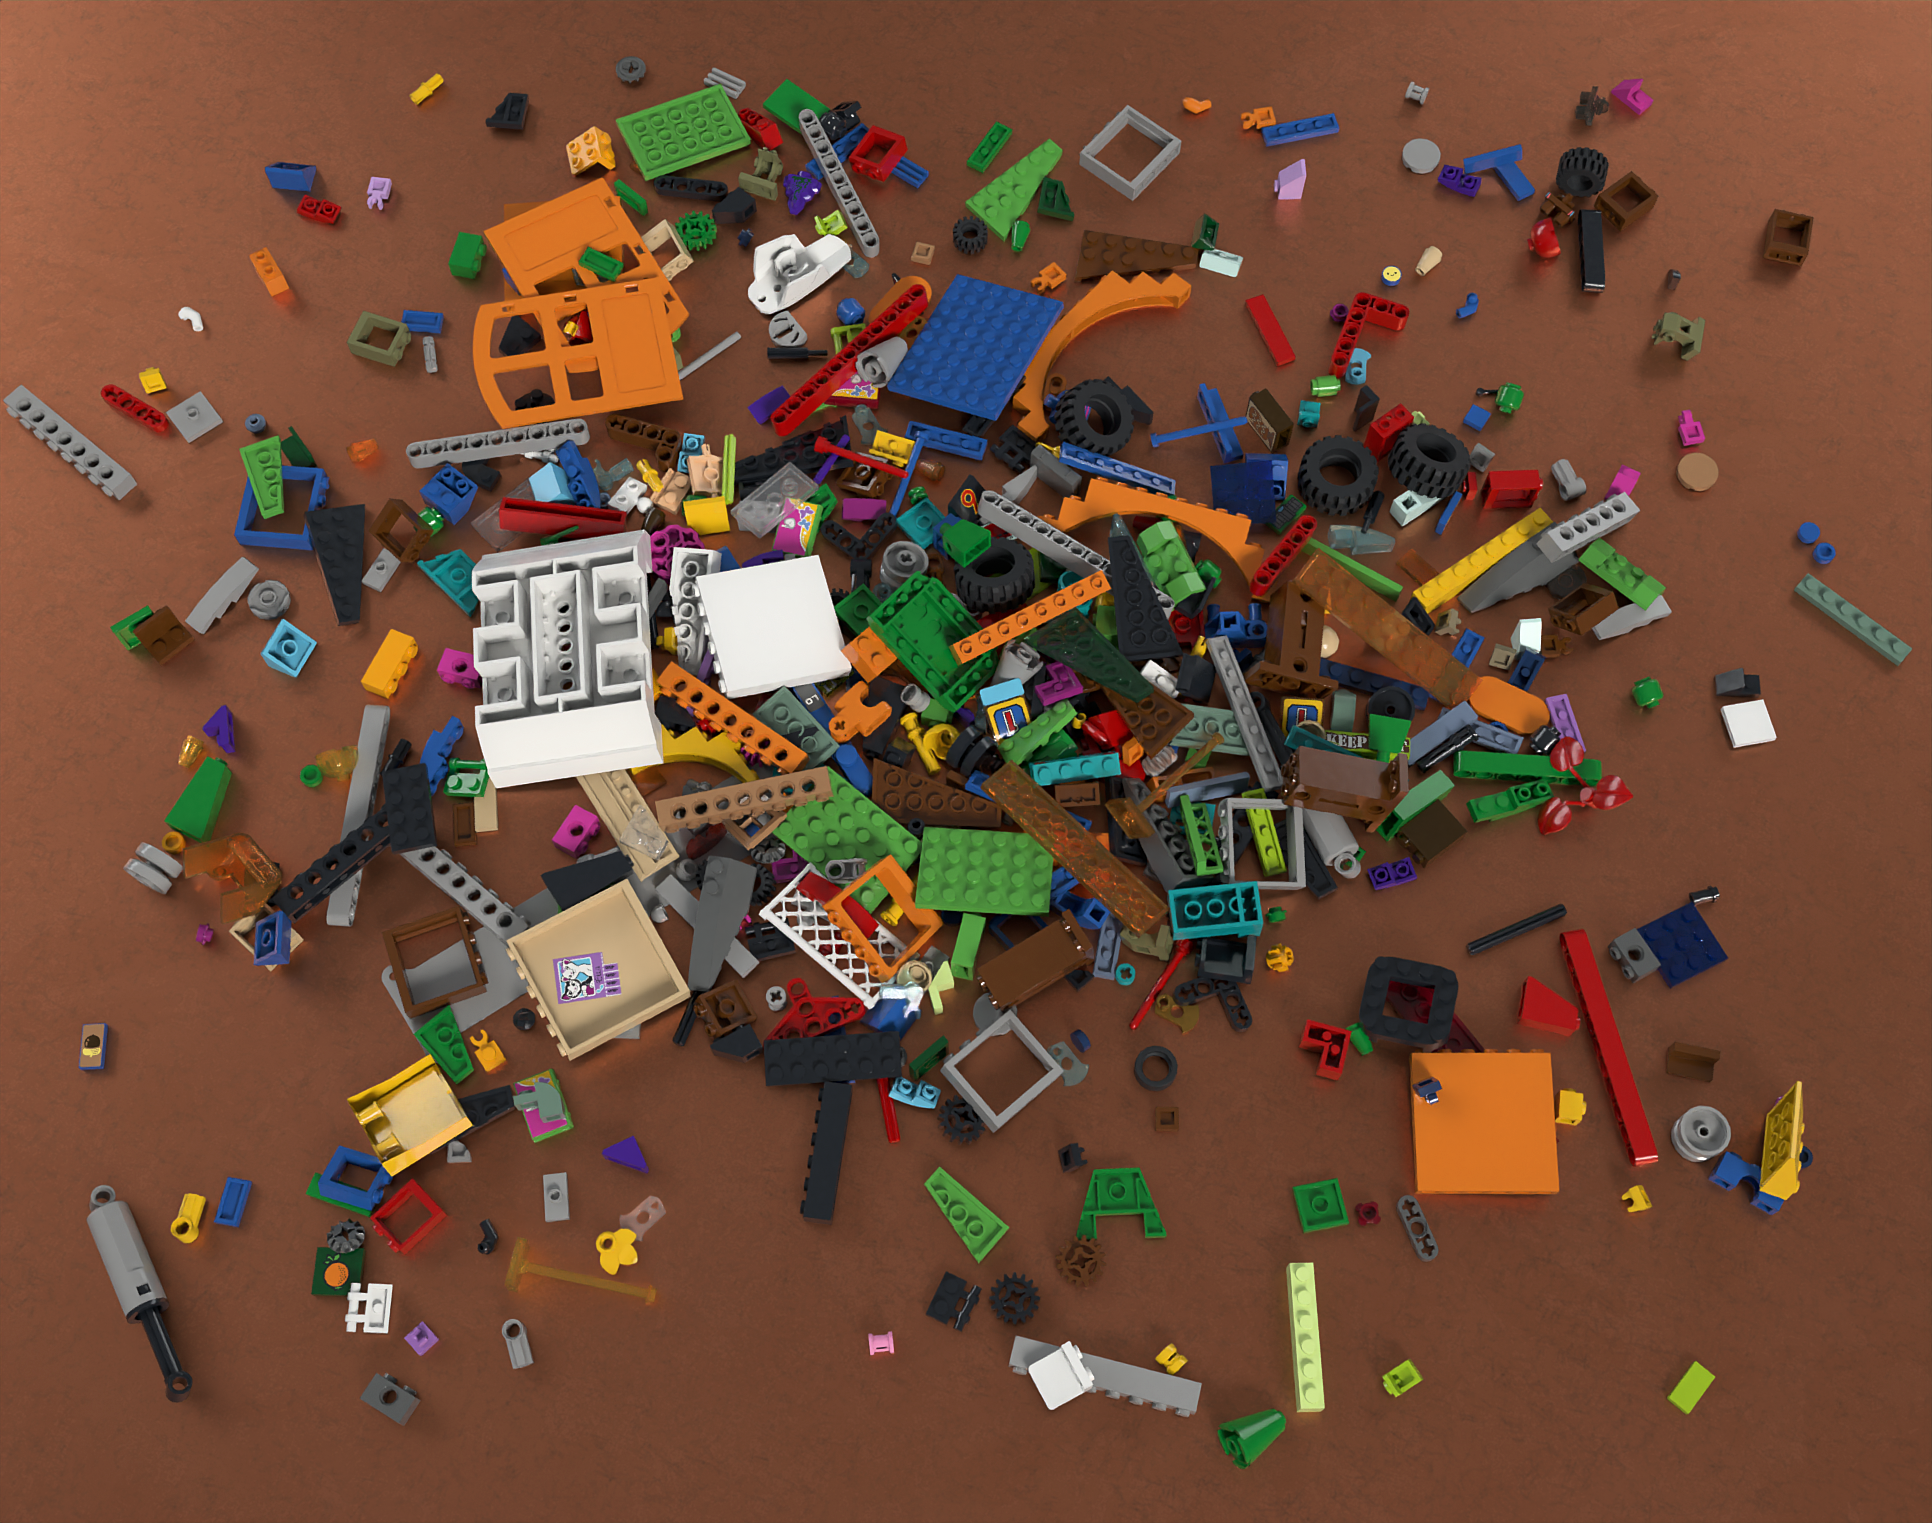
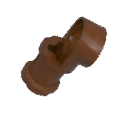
[926,553,946,587]

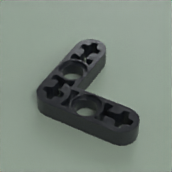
[821,513,897,559]
[1172,977,1252,1032]

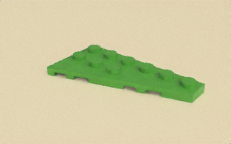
[965,138,1063,242]

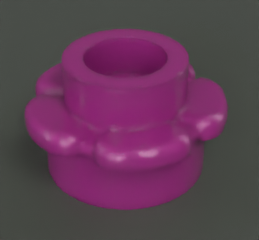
[1330,304,1349,322]
[196,923,213,945]

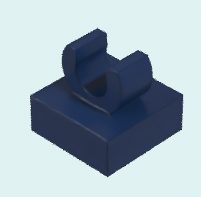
[1233,648,1253,673]
[1412,1077,1442,1105]

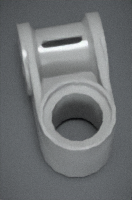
[825,858,868,884]

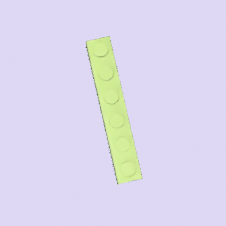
[1286,1263,1325,1412]

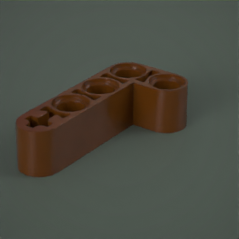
[605,414,682,472]

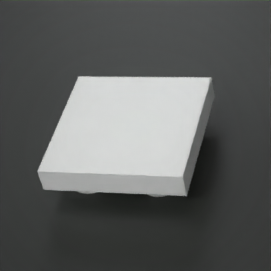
[1720,699,1777,748]

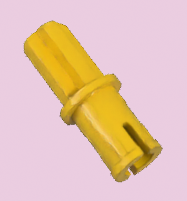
[409,73,444,105]
[636,459,663,492]

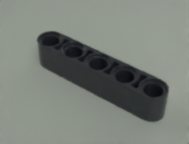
[1577,209,1605,293]

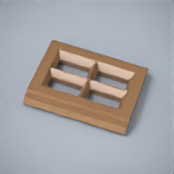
[720,794,787,851]

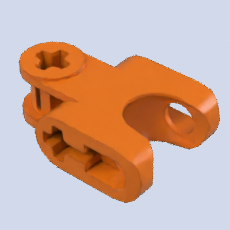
[829,681,892,744]

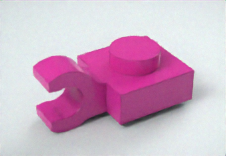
[1678,409,1705,446]

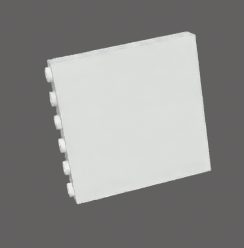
[692,555,852,699]

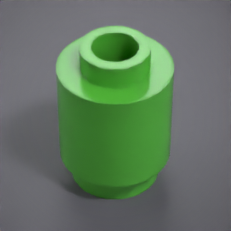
[1310,375,1341,397]

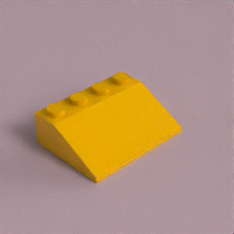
[1759,1081,1805,1200]

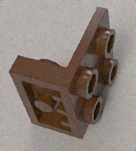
[133,605,195,666]

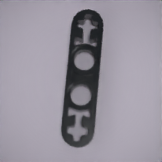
[654,175,729,202]

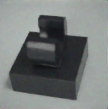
[1058,1143,1088,1173]

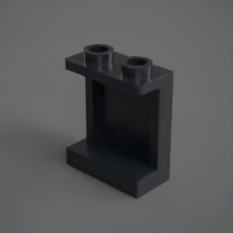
[1194,935,1257,984]

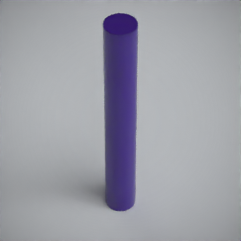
[813,434,850,484]

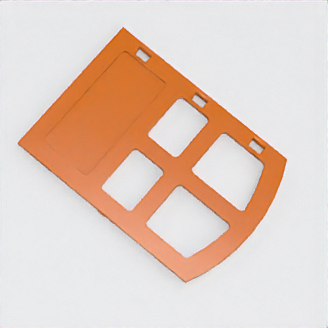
[483,177,689,373]
[473,277,683,429]

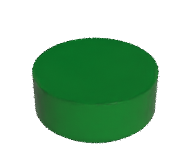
[300,765,323,787]

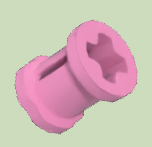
[869,1331,894,1355]

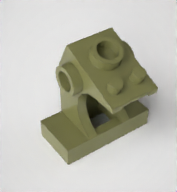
[738,147,783,201]
[1652,312,1705,361]
[1120,910,1174,962]

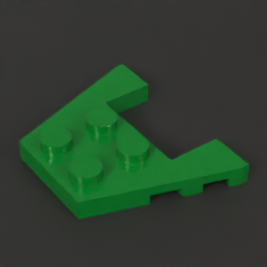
[1076,1167,1167,1241]

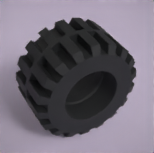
[1556,147,1609,197]

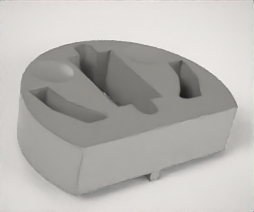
[769,311,808,348]

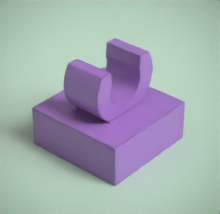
[404,1321,439,1356]

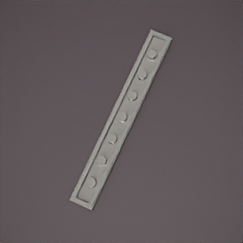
[1206,635,1283,792]

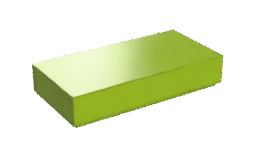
[1667,1361,1715,1415]

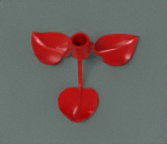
[1538,736,1634,835]

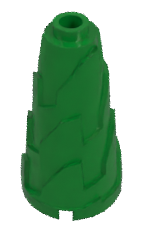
[1004,729,1083,792]

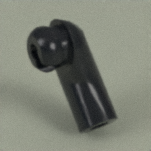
[478,1219,498,1254]

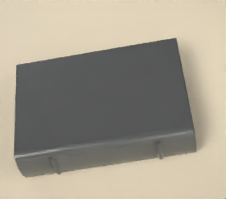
[1030,444,1082,498]

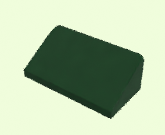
[1191,213,1219,251]

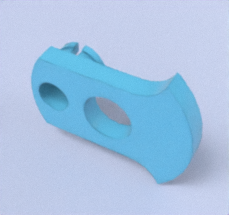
[1345,348,1371,385]

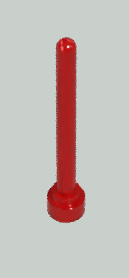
[814,436,909,479]
[1129,939,1195,1030]

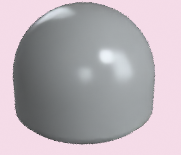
[675,858,698,881]

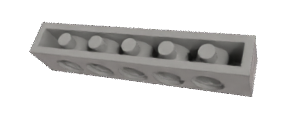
[1537,492,1640,563]

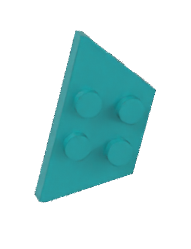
[417,549,479,617]

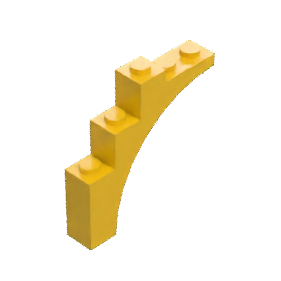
[628,724,760,783]

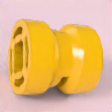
[1155,1343,1188,1376]

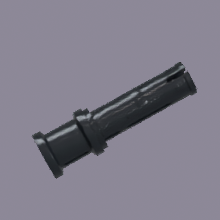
[1416,724,1479,773]

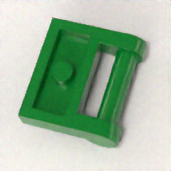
[443,757,489,797]

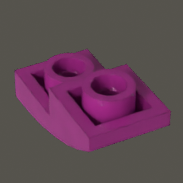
[842,498,886,521]

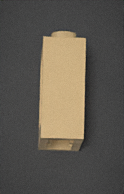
[637,219,694,281]
[229,900,303,971]

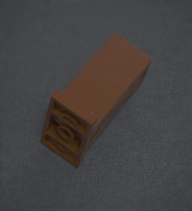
[1243,580,1339,701]
[1281,746,1409,833]
[976,909,1094,1013]

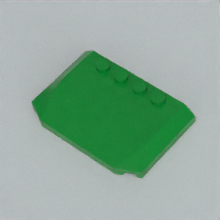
[866,570,999,713]

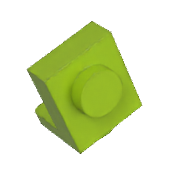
[814,210,848,236]
[1382,1359,1423,1397]

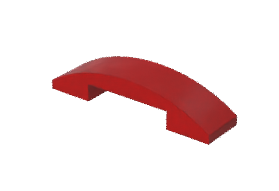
[796,872,879,940]

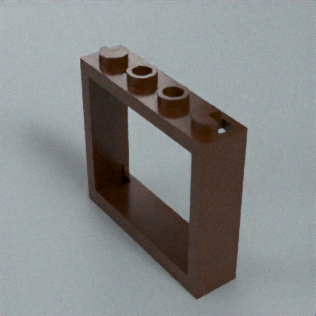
[382,906,489,1019]

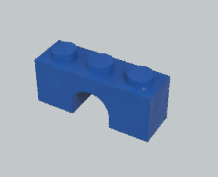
[1708,1151,1784,1215]

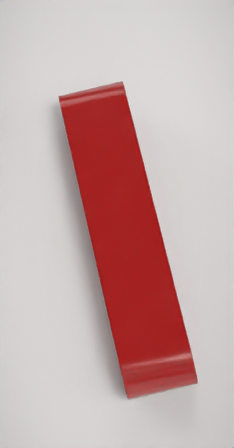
[1249,515,1317,596]

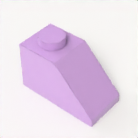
[1274,159,1306,199]

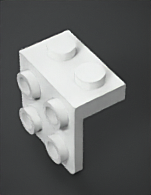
[1028,1341,1094,1410]

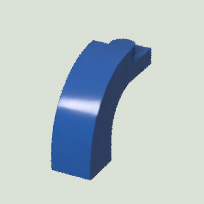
[1049,890,1111,929]

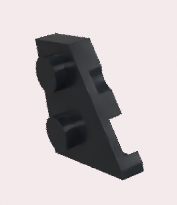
[485,93,529,130]
[499,315,542,357]

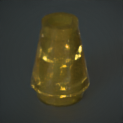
[177,735,204,769]

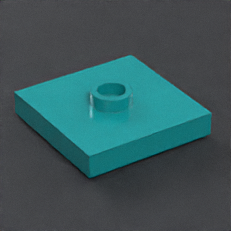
[896,497,945,549]

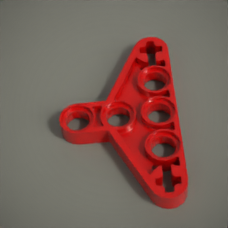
[763,978,866,1050]

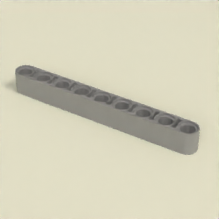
[799,109,880,258]
[406,419,590,468]

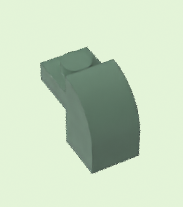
[1329,689,1356,732]
[513,1082,566,1123]

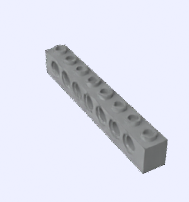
[3,385,137,500]
[390,845,531,946]

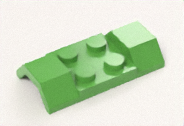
[1136,520,1207,611]
[1579,537,1666,611]

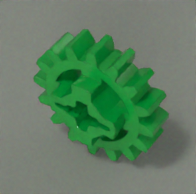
[675,211,717,251]

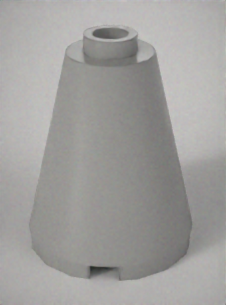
[856,337,908,388]
[990,640,1043,687]

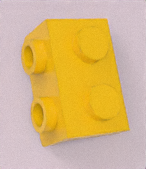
[869,430,915,467]

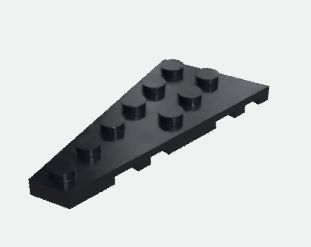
[734,415,854,485]
[303,504,365,626]
[1108,535,1183,663]

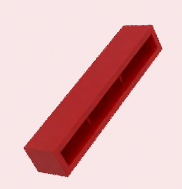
[499,497,627,539]

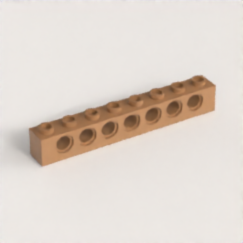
[655,766,834,833]

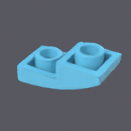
[677,433,705,473]
[889,1077,941,1109]

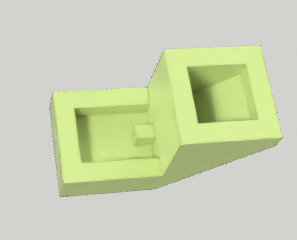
[928,961,954,1015]

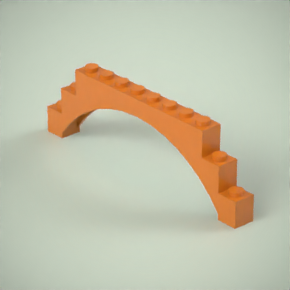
[1012,270,1192,443]
[1038,477,1279,605]

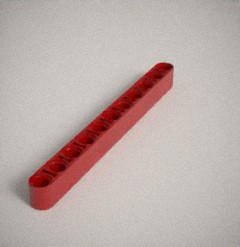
[770,284,929,436]
[1559,928,1658,1167]

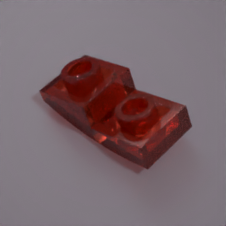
[686,823,727,860]

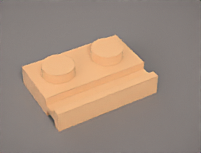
[650,468,692,515]

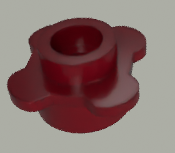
[1355,1201,1381,1226]

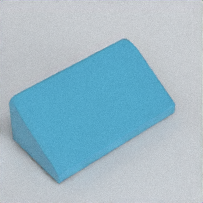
[979,678,1024,707]

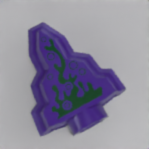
[783,171,822,215]

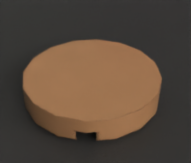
[1676,453,1719,491]

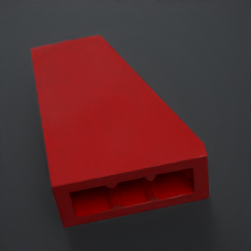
[1517,976,1581,1036]

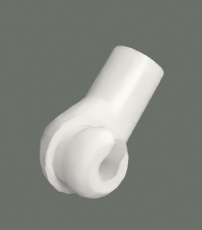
[178,307,203,331]

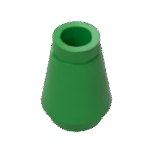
[1011,221,1031,252]
[1345,1023,1373,1056]

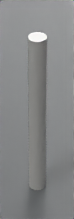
[678,331,741,380]

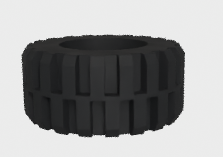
[1054,379,1134,457]
[1388,423,1471,499]
[1297,435,1379,516]
[954,537,1035,614]

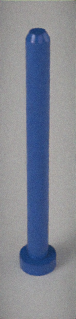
[1151,416,1248,447]
[888,431,929,523]

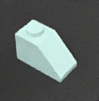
[1511,618,1542,660]

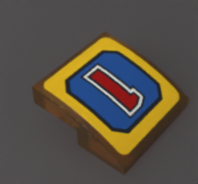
[983,694,1033,750]
[1279,696,1325,739]

